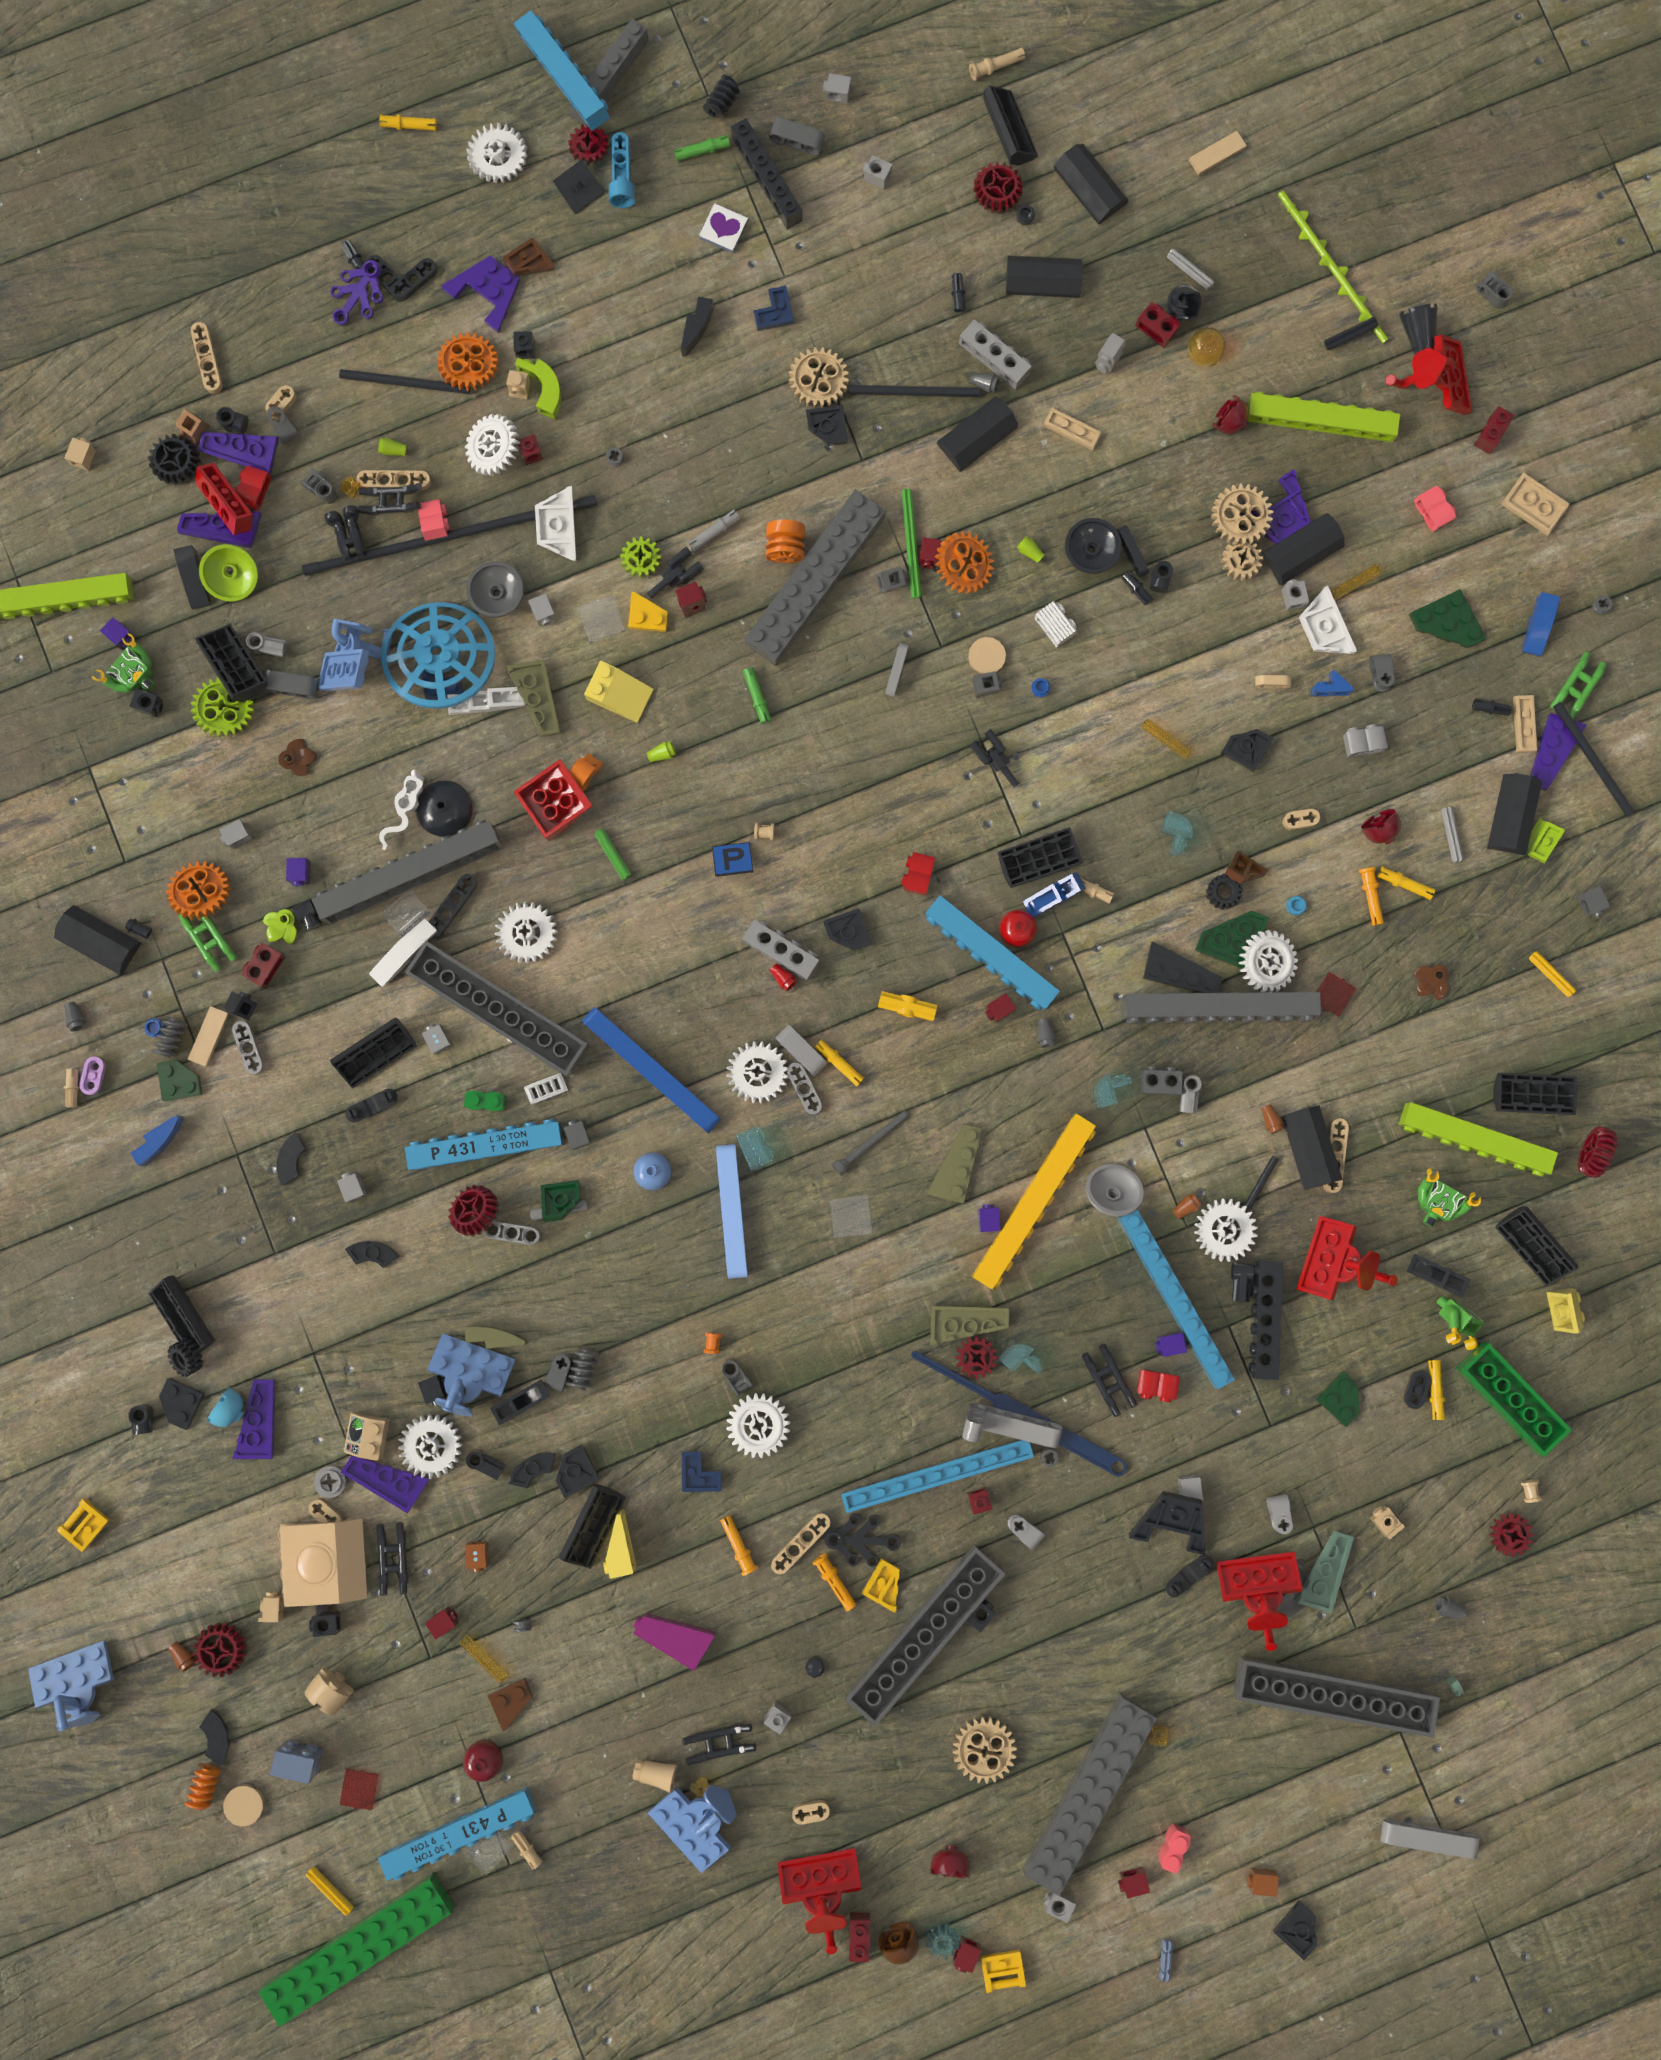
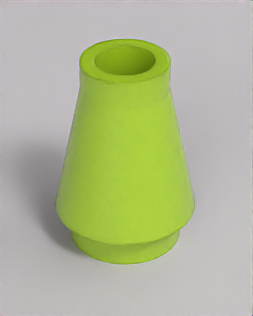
[378,437,407,456]
[1016,536,1045,563]
[647,741,676,762]

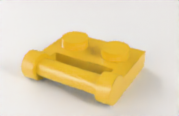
[57,1498,110,1552]
[981,1949,1026,1993]

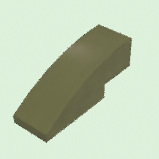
[465,1326,528,1349]

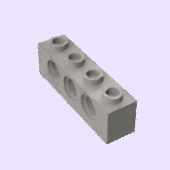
[959,319,1031,390]
[742,920,819,981]

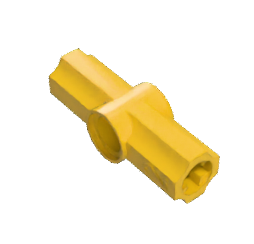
[878,991,937,1021]

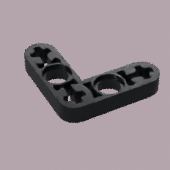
[367,255,437,302]

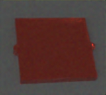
[1317,972,1356,1017]
[339,1769,379,1810]

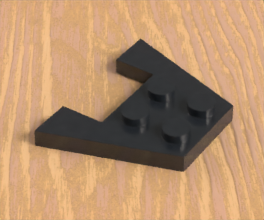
[1129,1491,1206,1555]

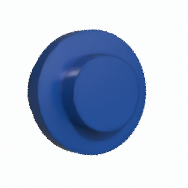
[1031,678,1050,697]
[144,1018,165,1038]

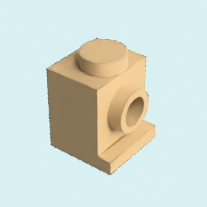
[507,370,531,400]
[1370,1506,1405,1539]
[258,1591,284,1622]

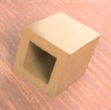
[65,438,97,471]

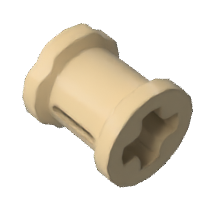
[754,823,774,840]
[1521,1479,1542,1503]

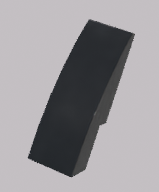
[681,297,714,357]
[173,545,211,610]
[1407,1254,1470,1298]
[490,1379,551,1425]

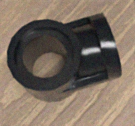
[216,407,249,434]
[1149,561,1173,593]
[293,899,323,932]
[128,1404,154,1435]

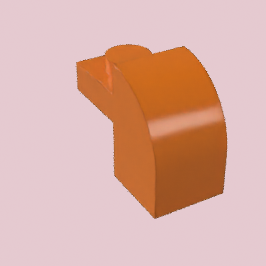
[569,753,604,792]

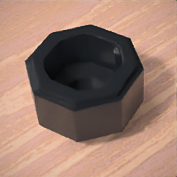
[1016,205,1035,225]
[805,1656,825,1678]

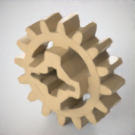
[1221,541,1263,581]

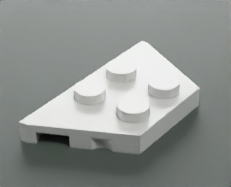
[535,486,576,561]
[1299,586,1357,654]

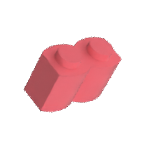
[1414,486,1456,532]
[418,499,450,541]
[1158,1824,1190,1874]

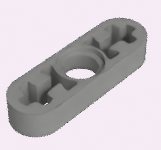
[885,643,909,697]
[232,1021,265,1075]
[787,1063,822,1115]

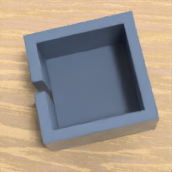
[270,1740,324,1784]

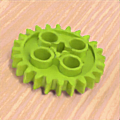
[191,677,255,738]

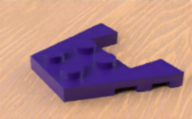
[441,256,520,333]
[1239,469,1311,544]

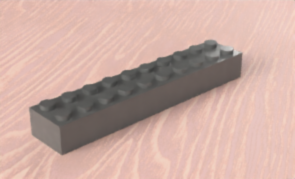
[744,489,886,666]
[312,820,504,925]
[405,941,590,1077]
[1121,992,1321,1024]
[845,1544,1005,1726]
[1233,1655,1440,1738]
[1022,1693,1157,1896]

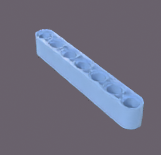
[716,1144,748,1279]

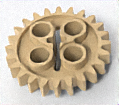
[789,347,849,408]
[1211,483,1273,546]
[952,1716,1017,1784]

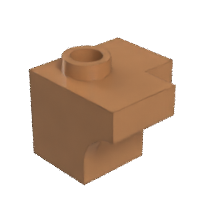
[175,409,210,447]

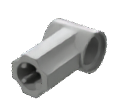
[246,632,287,658]
[1179,1075,1202,1114]

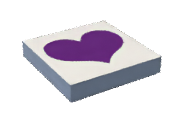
[699,203,748,253]

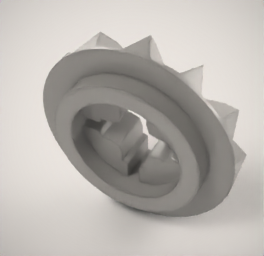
[314,1466,346,1498]

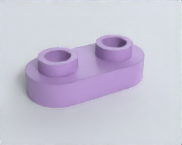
[80,1057,106,1095]

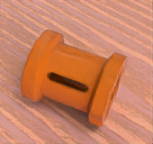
[704,1332,722,1354]

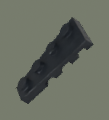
[1143,941,1222,993]

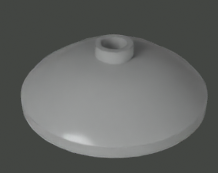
[1086,1164,1144,1217]

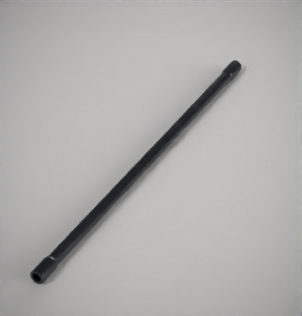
[302,494,597,576]

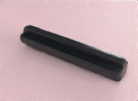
[1324,317,1378,350]

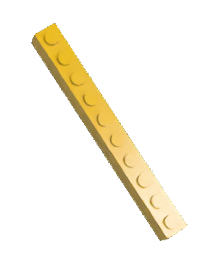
[971,1114,1096,1290]

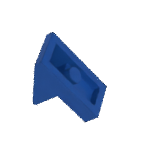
[1311,670,1353,697]

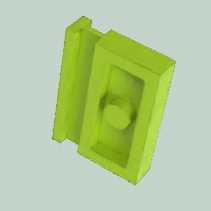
[1527,818,1565,864]

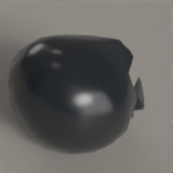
[1167,284,1201,321]

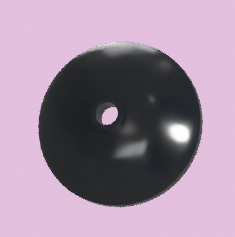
[1065,518,1122,574]
[415,780,473,837]

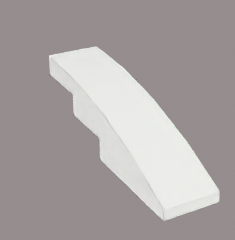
[447,687,525,715]
[369,917,437,988]

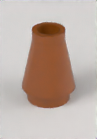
[1261,1104,1284,1134]
[1172,1193,1202,1219]
[168,1641,195,1672]

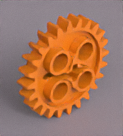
[437,332,499,391]
[935,531,994,594]
[166,861,231,920]

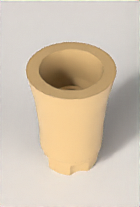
[633,1760,677,1793]

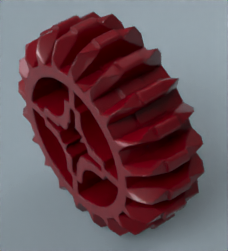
[973,161,1023,214]
[1578,1126,1618,1178]
[448,1184,500,1237]
[192,1622,247,1678]

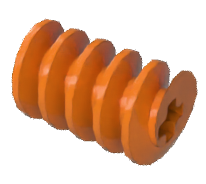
[185,1763,221,1810]

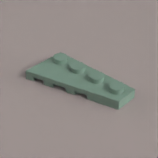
[1295,1530,1354,1613]

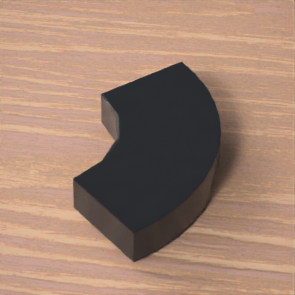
[276,1133,306,1186]
[345,1241,400,1268]
[509,1452,556,1488]
[199,1708,229,1766]

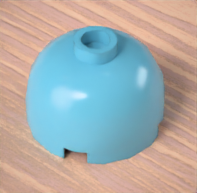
[206,1386,244,1427]

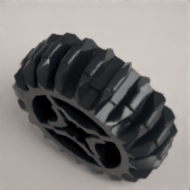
[148,434,201,486]

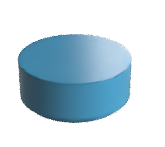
[1286,896,1307,916]

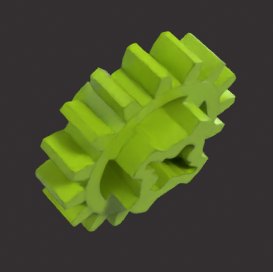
[620,536,662,579]

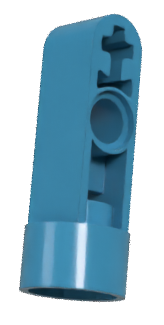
[609,132,635,208]

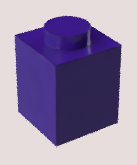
[100,617,135,651]
[286,858,310,887]
[978,1204,1000,1232]
[1155,1332,1187,1357]

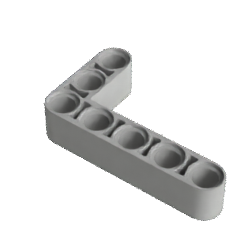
[962,1403,1063,1448]

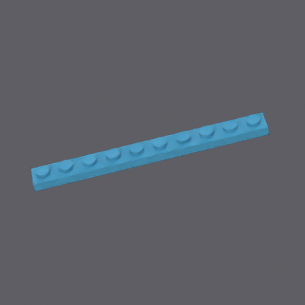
[841,1440,1034,1513]

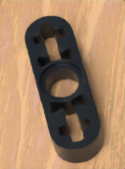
[1116,525,1149,578]

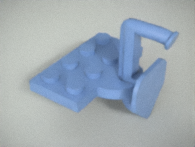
[317,619,392,691]
[427,1333,516,1417]
[28,1641,114,1731]
[648,1785,737,1873]

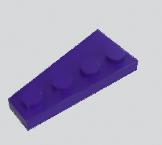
[232,1379,275,1459]

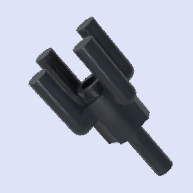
[647,546,704,599]
[969,729,1019,788]

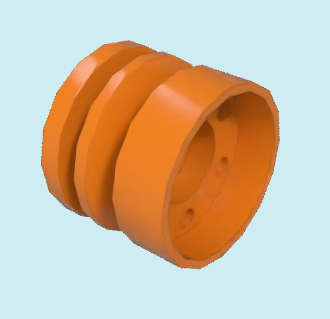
[765,519,806,564]

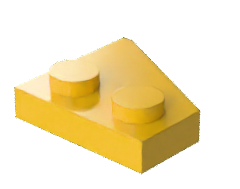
[628,592,668,632]
[862,1559,900,1613]

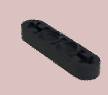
[429,874,478,938]

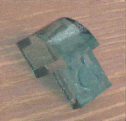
[1160,811,1193,857]
[1093,1073,1132,1109]
[998,1343,1043,1374]

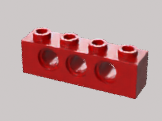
[195,463,253,536]

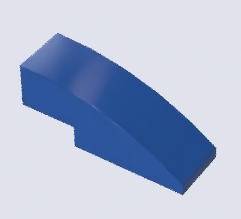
[1522,592,1560,656]
[1023,872,1086,917]
[130,1115,184,1166]

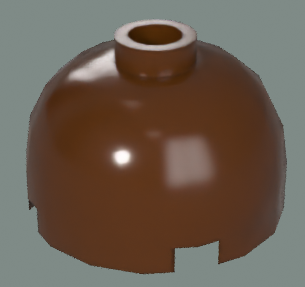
[878,1922,919,1965]

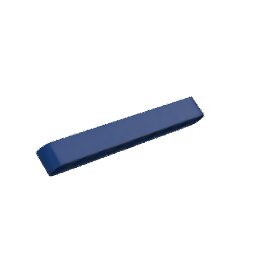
[582,1007,721,1134]

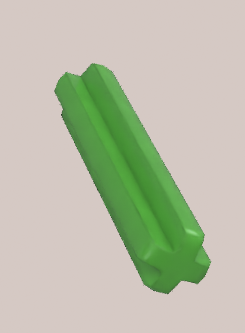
[594,828,631,880]

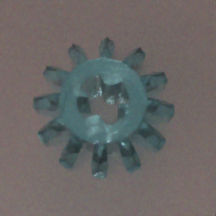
[926,1923,959,1960]

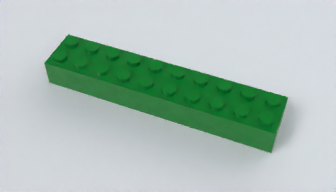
[258,1872,455,2027]

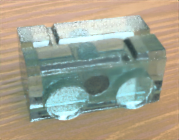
[736,1126,774,1171]

